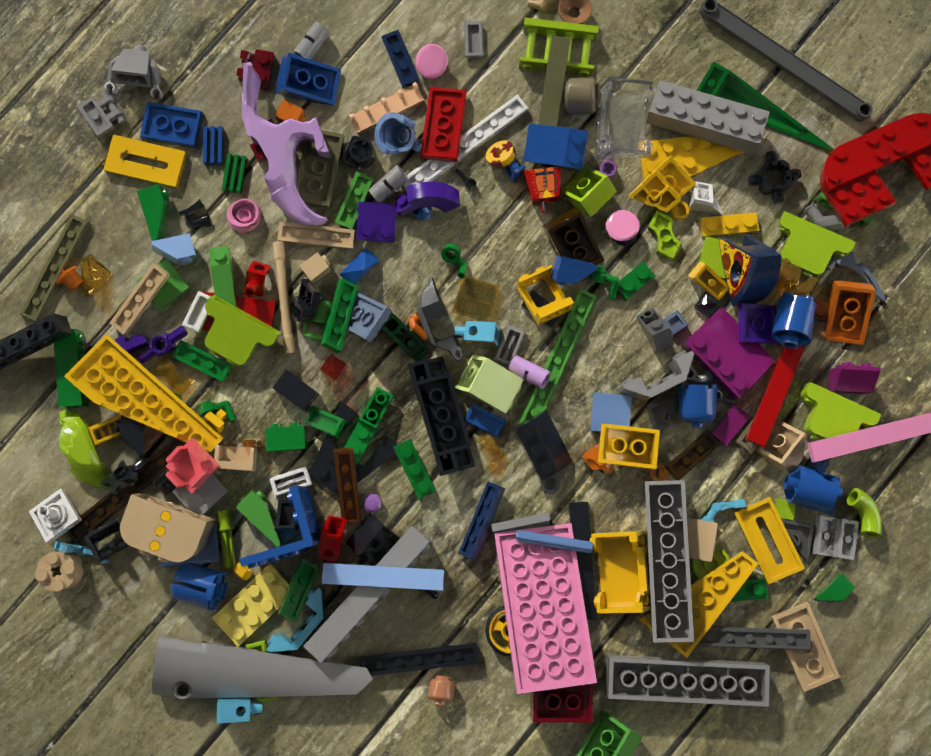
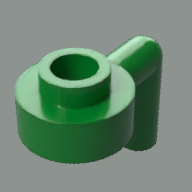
[441,243,469,279]
[588,266,620,300]
[197,400,236,423]

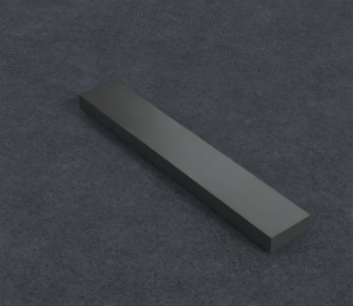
[696,626,811,650]

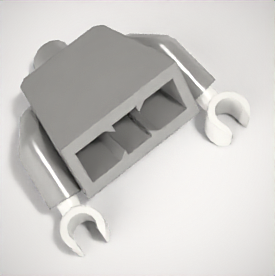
[104,44,163,99]

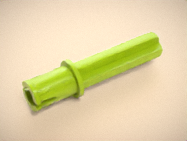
[217,510,236,569]

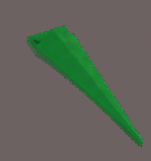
[696,61,834,151]

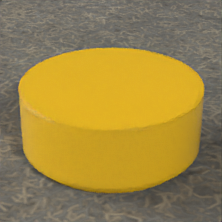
[670,201,690,221]

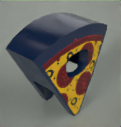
[719,235,781,307]

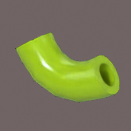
[846,488,882,539]

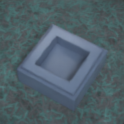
[663,310,688,337]

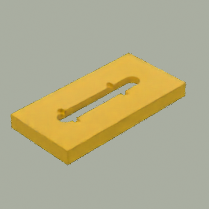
[103,135,187,189]
[734,497,805,584]

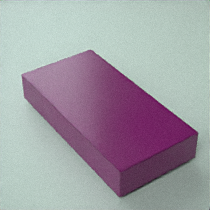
[711,404,751,446]

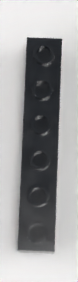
[0,313,73,370]

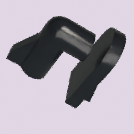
[179,199,212,228]

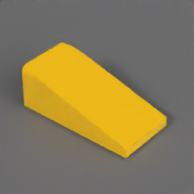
[688,262,728,301]

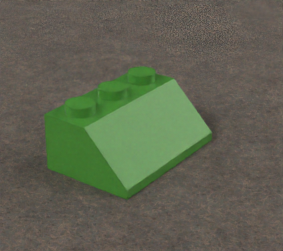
[577,710,643,756]

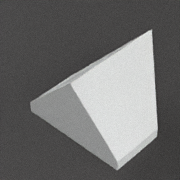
[689,181,724,216]

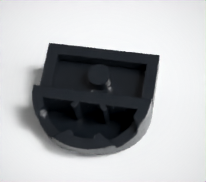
[290,278,322,322]

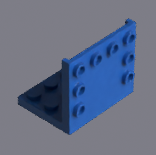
[240,486,321,569]

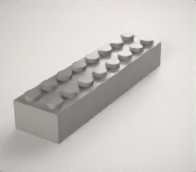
[645,480,694,643]
[303,525,431,663]
[605,655,770,707]

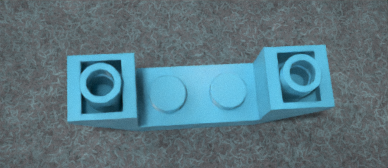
[266,587,326,652]

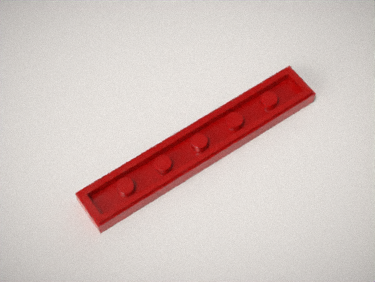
[745,346,806,448]

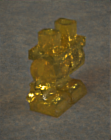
[775,258,819,296]

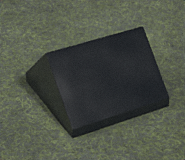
[346,513,400,566]

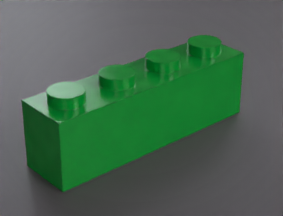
[54,329,90,409]

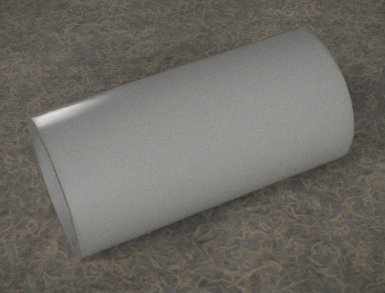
[293,22,330,59]
[369,165,409,203]

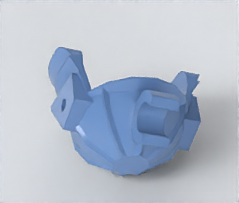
[375,112,422,154]

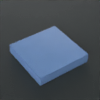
[590,392,632,432]

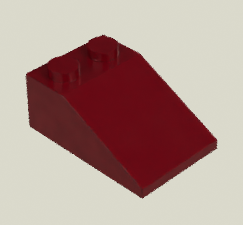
[530,684,593,723]

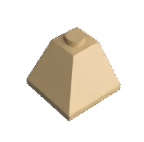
[755,418,807,475]

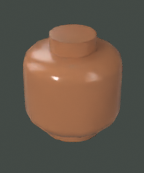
[428,675,455,706]

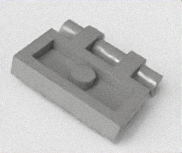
[77,90,126,138]

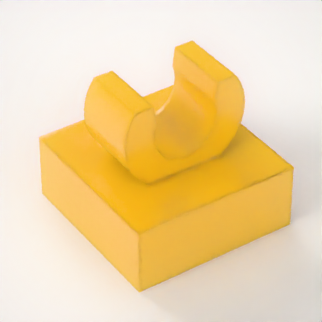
[204,409,227,434]

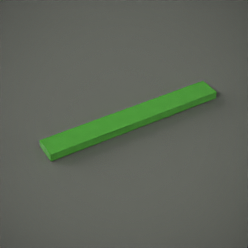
[519,289,597,423]

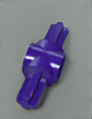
[137,326,188,364]

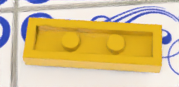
[699,212,759,238]

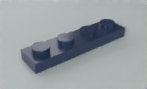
[458,482,506,561]

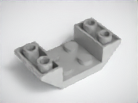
[618,350,694,401]

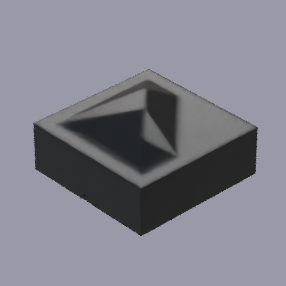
[694,291,721,318]

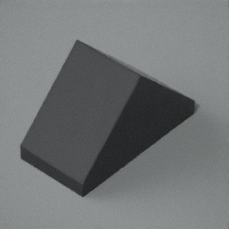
[274,500,299,531]

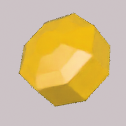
[233,562,253,580]

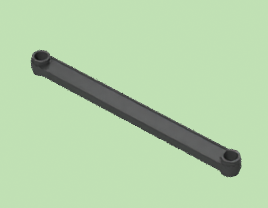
[700,0,873,122]

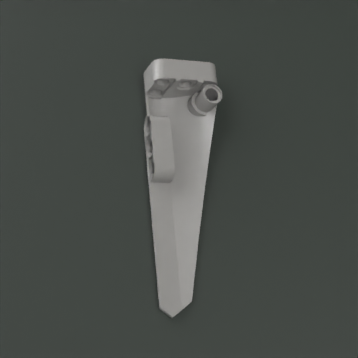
[152,636,373,700]

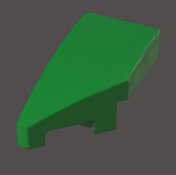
[813,573,855,603]

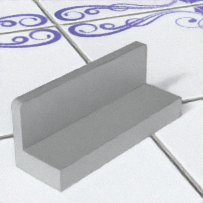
[491,512,550,546]

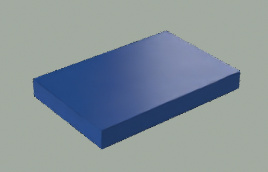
[140,102,203,149]

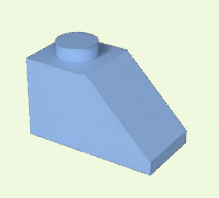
[151,233,196,265]

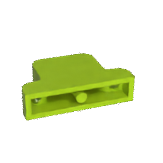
[778,211,856,279]
[205,295,282,365]
[800,382,881,441]

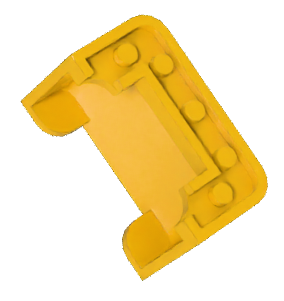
[590,530,651,613]

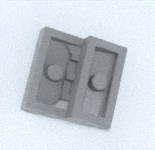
[172,474,228,515]
[812,515,859,560]

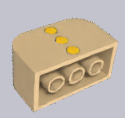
[120,493,215,562]

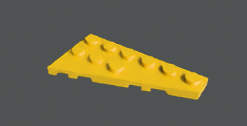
[638,136,744,180]
[639,551,759,658]

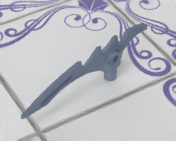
[826,252,886,302]

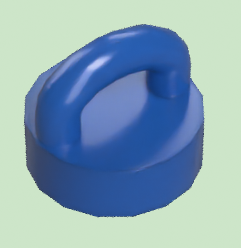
[505,160,525,180]
[413,207,432,221]

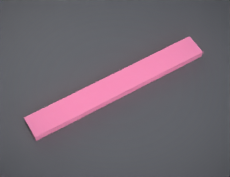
[807,412,931,462]

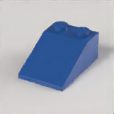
[275,52,341,106]
[523,123,588,171]

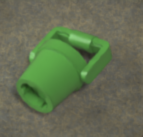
[302,300,332,342]

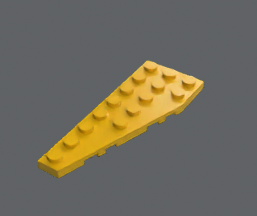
[64,334,224,453]

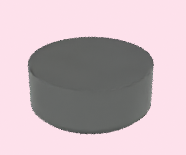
[540,475,560,494]

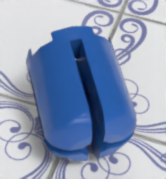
[171,563,228,611]

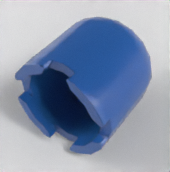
[678,384,717,427]

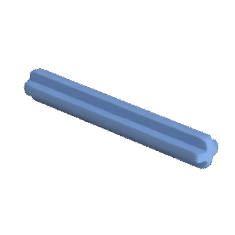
[515,530,593,553]

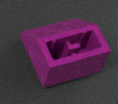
[828,362,881,394]

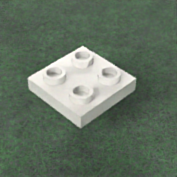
[29,488,82,544]

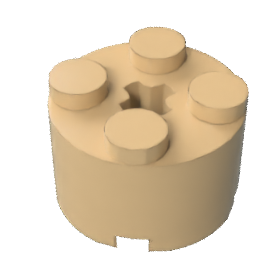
[35,551,83,592]

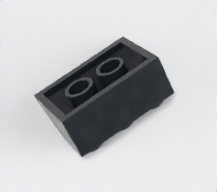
[512,410,573,481]

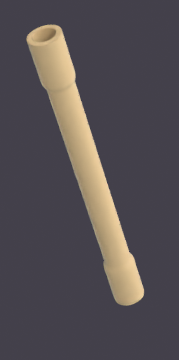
[272,241,296,355]

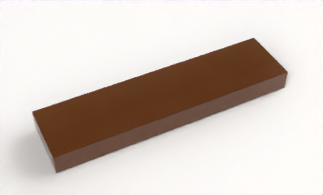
[333,447,362,525]

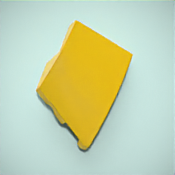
[629,155,696,212]

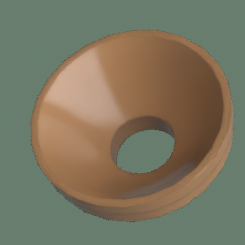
[558,0,592,24]

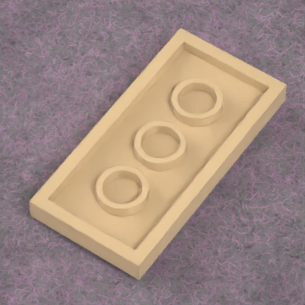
[770,602,840,692]

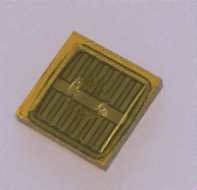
[452,276,499,322]

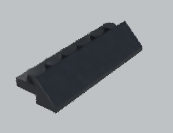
[407,356,475,476]

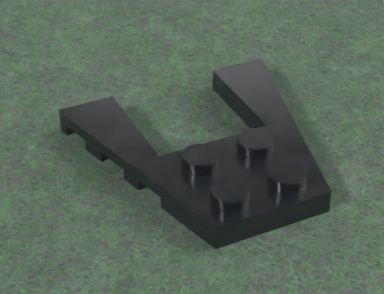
[309,401,398,497]

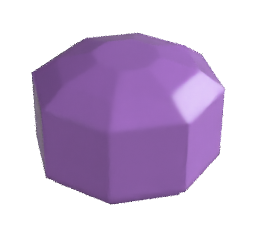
[598,160,617,179]
[363,494,382,512]

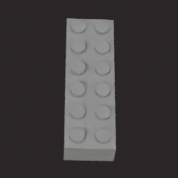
[646,80,770,155]

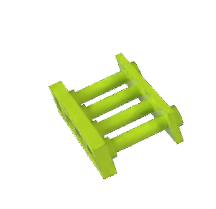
[519,18,599,77]

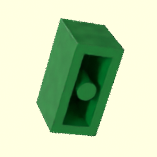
[265,422,308,452]

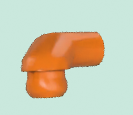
[408,314,428,341]

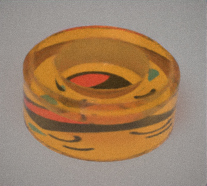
[243,438,262,447]
[649,464,670,481]

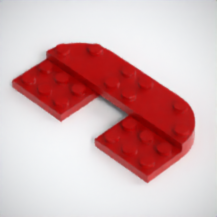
[820,113,931,227]

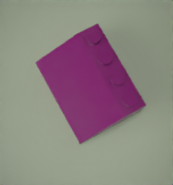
[681,306,775,400]

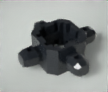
[747,151,802,204]

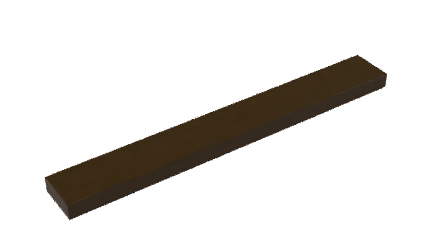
[66,438,186,544]

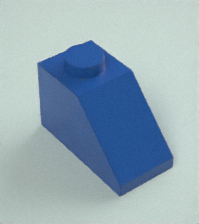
[551,255,597,286]

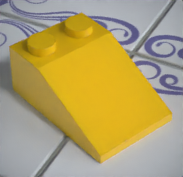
[598,423,660,470]

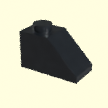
[116,415,145,457]

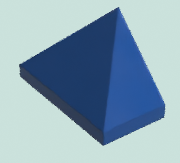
[339,248,380,285]

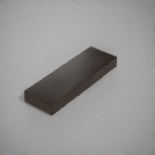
[664,430,720,480]

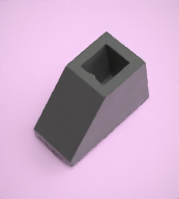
[636,308,674,352]

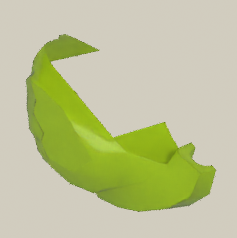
[59,410,112,489]

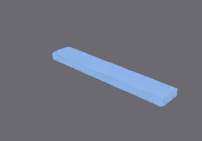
[322,563,444,591]

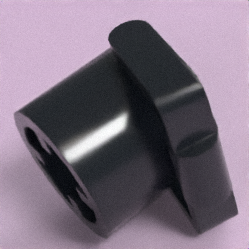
[342,136,376,171]

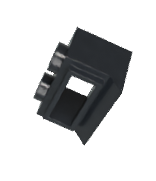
[84,517,130,563]

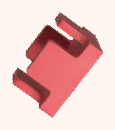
[165,438,220,494]

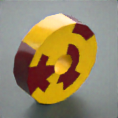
[486,140,516,168]

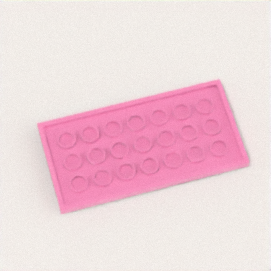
[494,523,597,694]

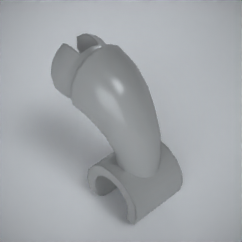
[687,367,714,384]

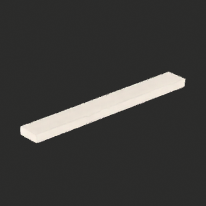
[401,94,529,193]

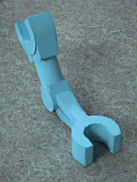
[701,499,746,522]
[54,542,109,563]

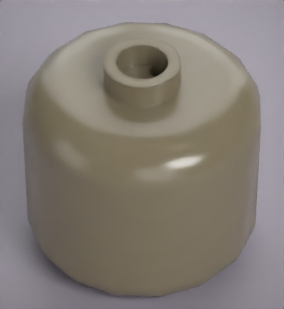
[562,78,598,114]

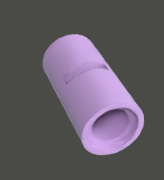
[508,355,551,389]

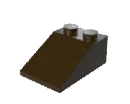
[542,208,605,265]

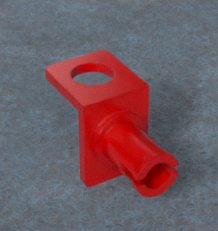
[243,261,271,298]

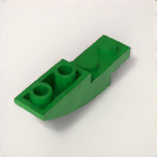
[344,387,394,465]

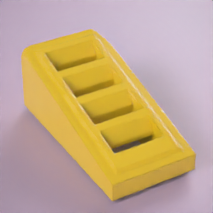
[87,415,121,447]

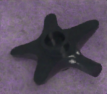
[101,456,149,495]

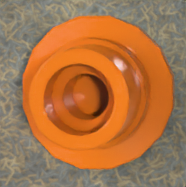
[56,265,84,292]

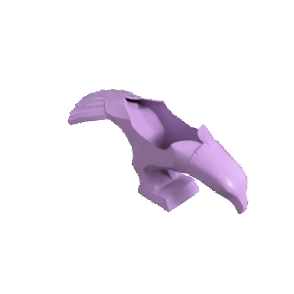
[241,62,331,226]

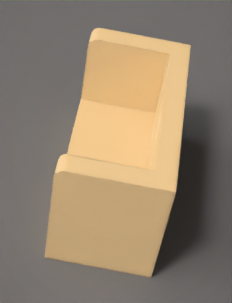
[214,445,258,471]

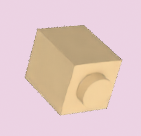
[300,252,331,284]

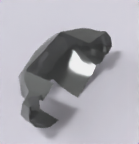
[417,277,462,361]

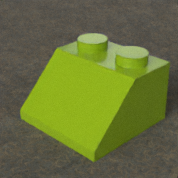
[560,165,617,217]

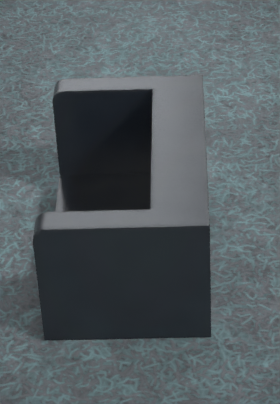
[272,369,319,412]

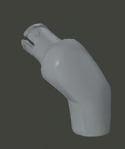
[803,203,850,231]

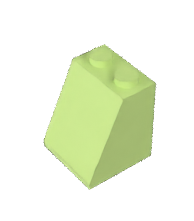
[455,355,524,413]

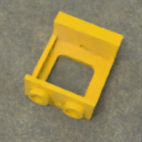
[516,265,574,325]

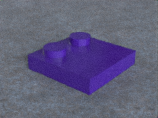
[356,201,396,243]
[738,303,777,344]

